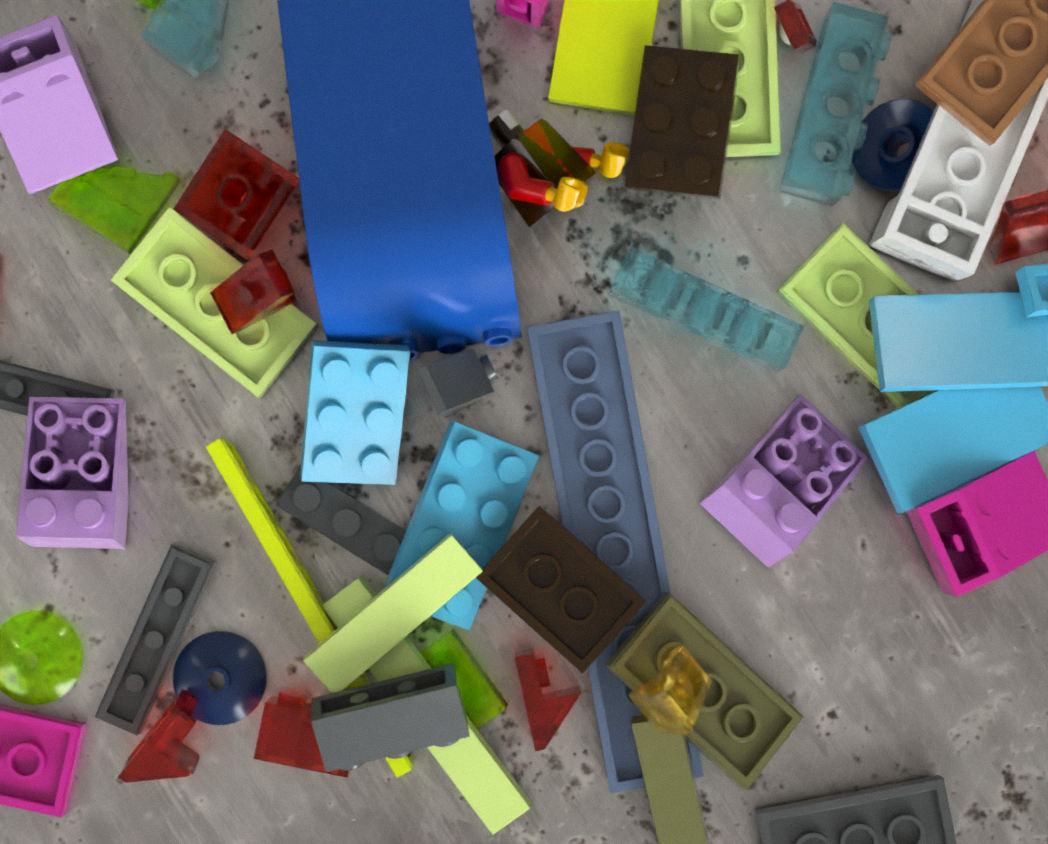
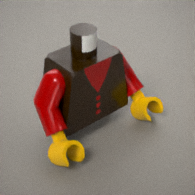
[489,109,630,227]

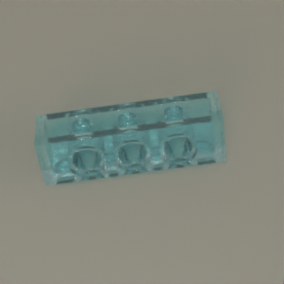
[779,2,892,206]
[608,246,804,372]

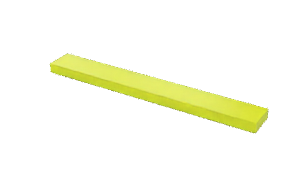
[205,438,415,778]

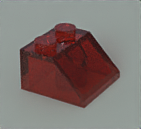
[173,129,299,260]

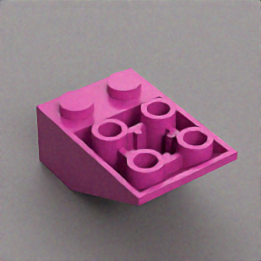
[906,451,1048,597]

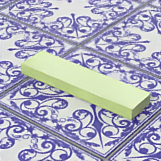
[303,532,483,693]

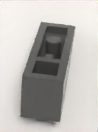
[417,349,499,418]

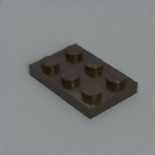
[625,45,740,200]
[476,505,647,674]

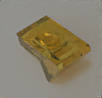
[629,644,712,735]

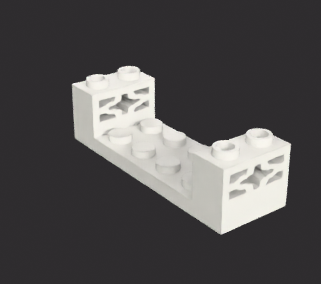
[869,0,1048,282]

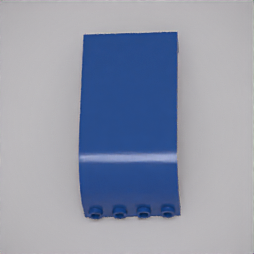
[277,0,522,360]

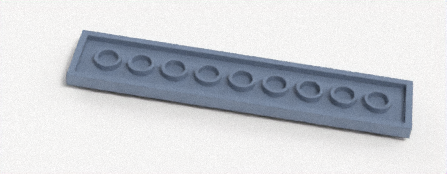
[527,310,704,793]

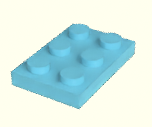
[300,340,410,485]

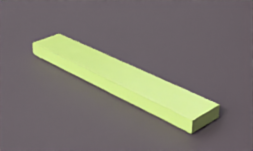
[321,575,533,835]

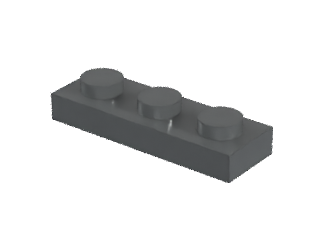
[276,465,406,575]

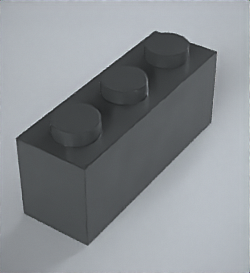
[311,663,470,772]

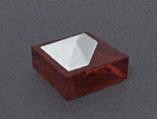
[774,0,818,53]

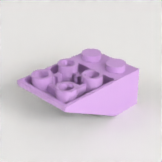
[0,14,119,194]
[700,394,868,568]
[16,397,129,549]

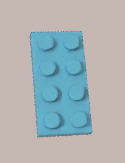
[383,420,539,630]

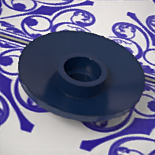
[852,98,933,191]
[173,631,267,725]

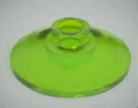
[0,611,83,705]

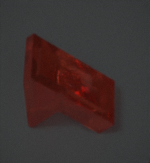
[210,249,296,334]
[515,648,581,751]
[118,689,200,783]

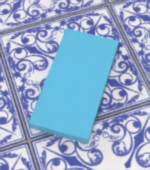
[869,292,1048,392]
[858,386,1048,514]

